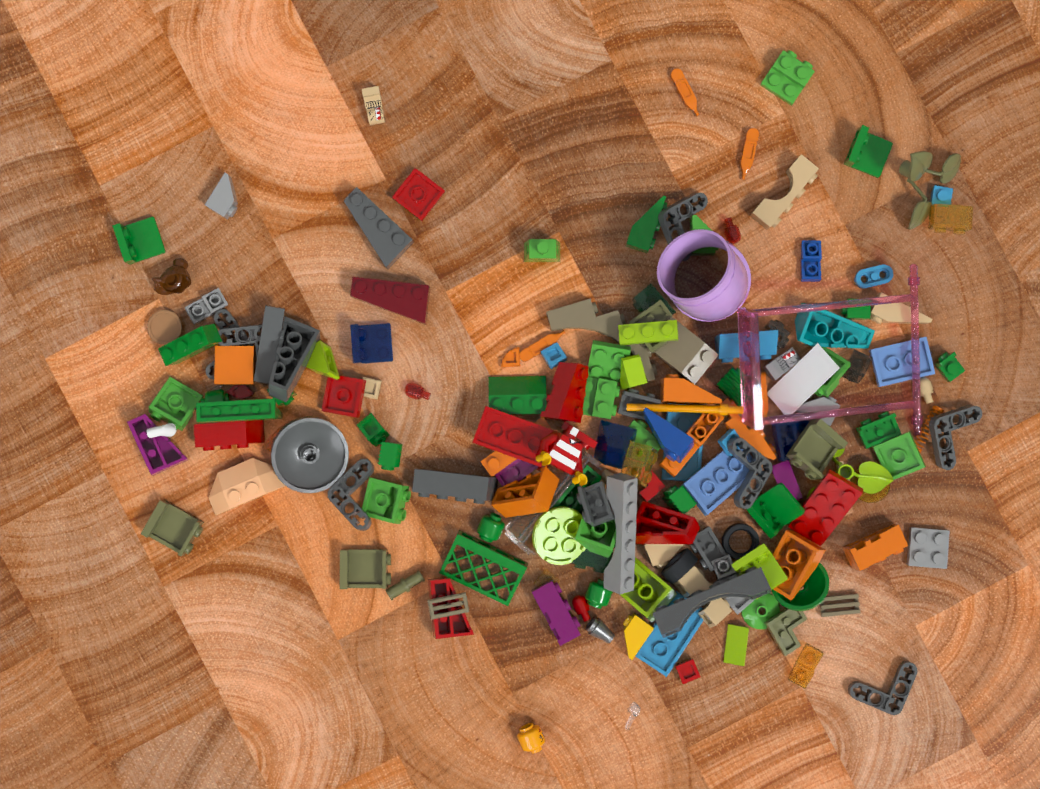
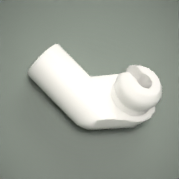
[147,423,177,438]

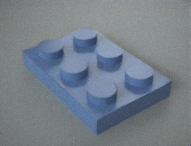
[869,337,936,387]

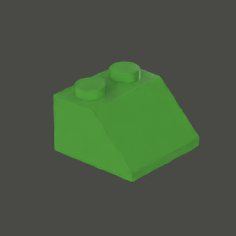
[575,516,616,558]

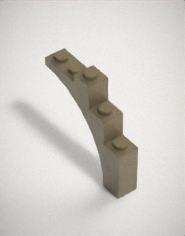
[546,298,657,382]

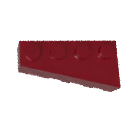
[350,277,430,325]

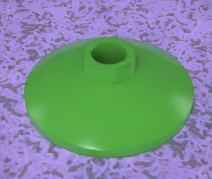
[741,593,780,629]

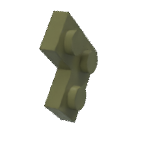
[629,300,672,354]
[764,608,807,656]

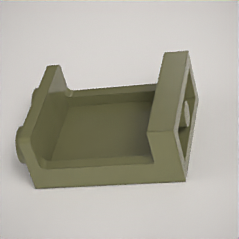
[786,418,848,480]
[141,500,204,557]
[340,549,391,589]

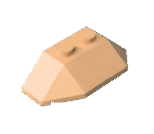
[209,458,286,515]

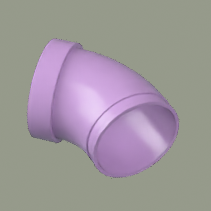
[657,229,751,322]

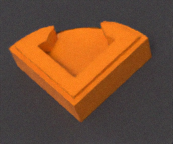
[501,347,520,368]

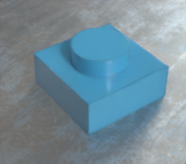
[930,185,953,208]
[541,343,567,369]
[717,429,740,456]

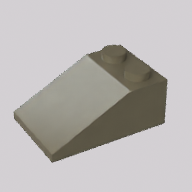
[654,317,718,384]

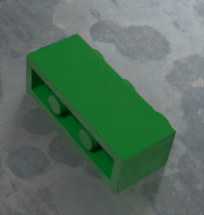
[158,324,222,366]

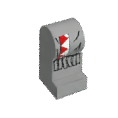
[762,347,801,381]

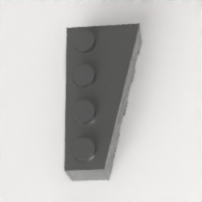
[343,187,414,270]
[269,316,320,402]
[412,469,498,504]

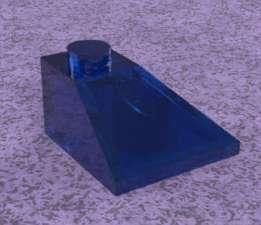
[594,420,637,469]

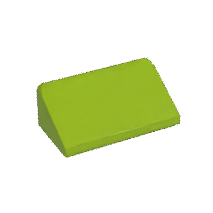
[723,624,749,666]

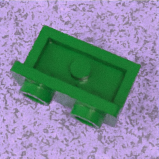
[856,411,901,449]

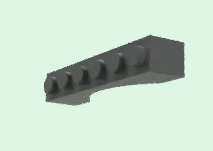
[652,567,771,638]

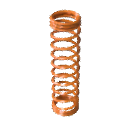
[914,405,945,453]

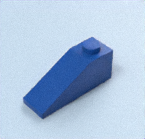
[644,408,694,463]

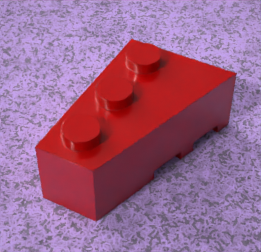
[540,362,589,423]
[194,420,265,451]
[635,501,700,544]
[428,577,474,639]

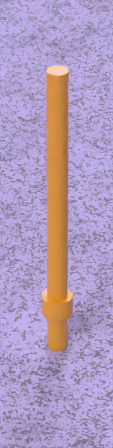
[627,403,744,415]

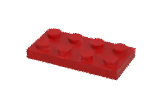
[472,406,554,468]
[788,469,863,546]

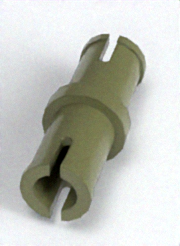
[386,570,425,600]

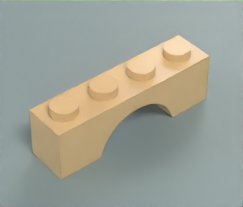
[750,154,819,230]

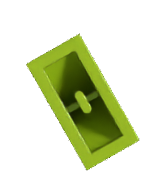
[306,341,340,380]
[620,354,647,390]

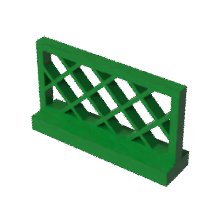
[196,399,282,423]
[439,530,528,606]

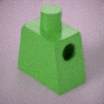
[524,239,560,262]

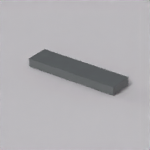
[254,305,285,384]

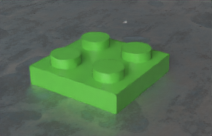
[588,340,631,382]
[873,431,926,480]

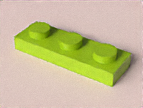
[618,320,679,345]

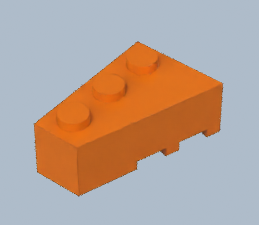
[491,466,560,518]
[842,524,908,571]

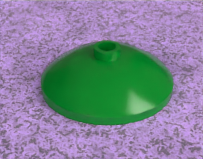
[772,562,829,611]

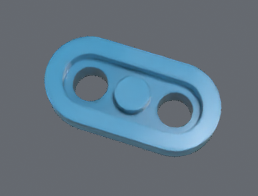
[854,264,893,289]

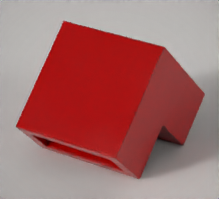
[638,468,666,502]

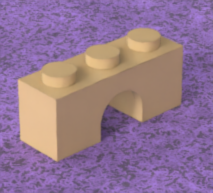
[674,566,732,628]

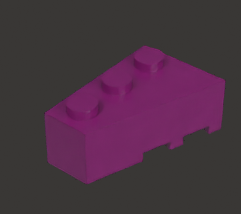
[127,414,188,476]
[531,579,581,646]

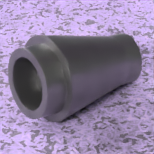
[586,617,615,644]

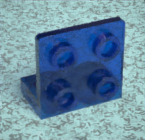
[350,323,393,364]

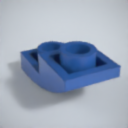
[801,240,822,282]

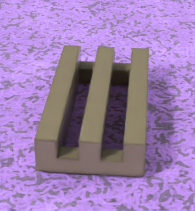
[427,592,469,620]
[820,593,861,617]

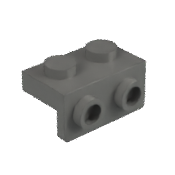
[617,388,661,421]
[576,481,615,527]
[689,526,727,572]

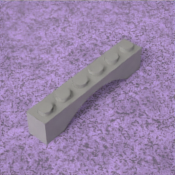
[604,473,638,594]

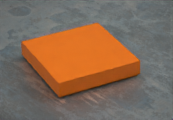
[214,346,255,385]

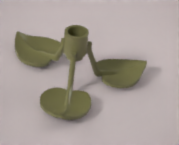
[899,151,961,230]

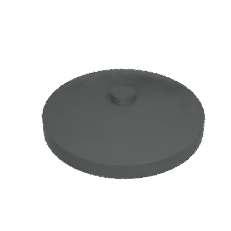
[271,416,349,493]

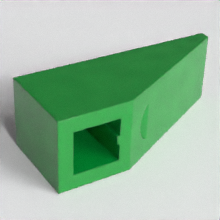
[625,196,668,253]

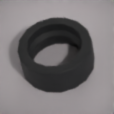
[722,523,760,560]
[661,548,698,584]

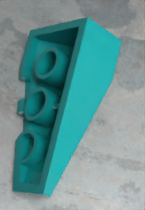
[795,303,875,349]

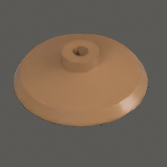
[147,310,182,344]

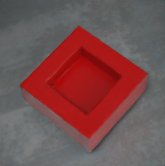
[675,658,701,684]

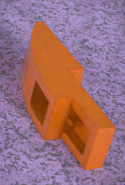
[721,398,777,460]
[659,413,725,477]

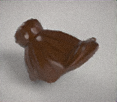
[152,258,191,295]

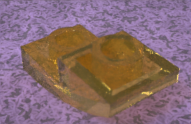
[788,643,824,689]

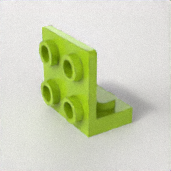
[731,543,788,599]

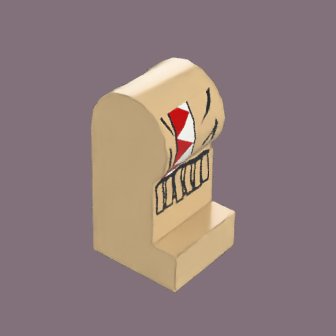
[362,86,385,125]

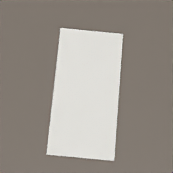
[767,343,840,419]

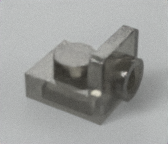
[842,349,872,384]

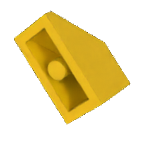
[623,613,654,660]

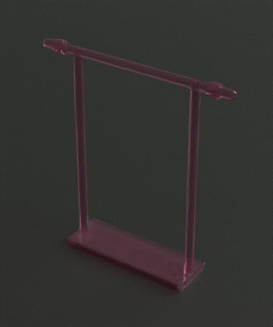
[737,264,923,437]

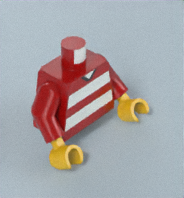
[535,425,588,486]

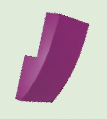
[772,460,803,501]

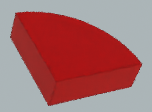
[226,385,254,398]

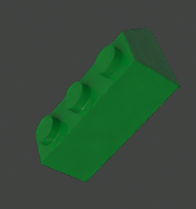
[488,376,547,415]

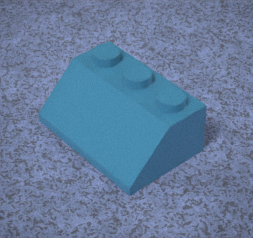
[715,330,778,363]

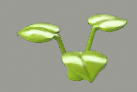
[806,448,893,500]

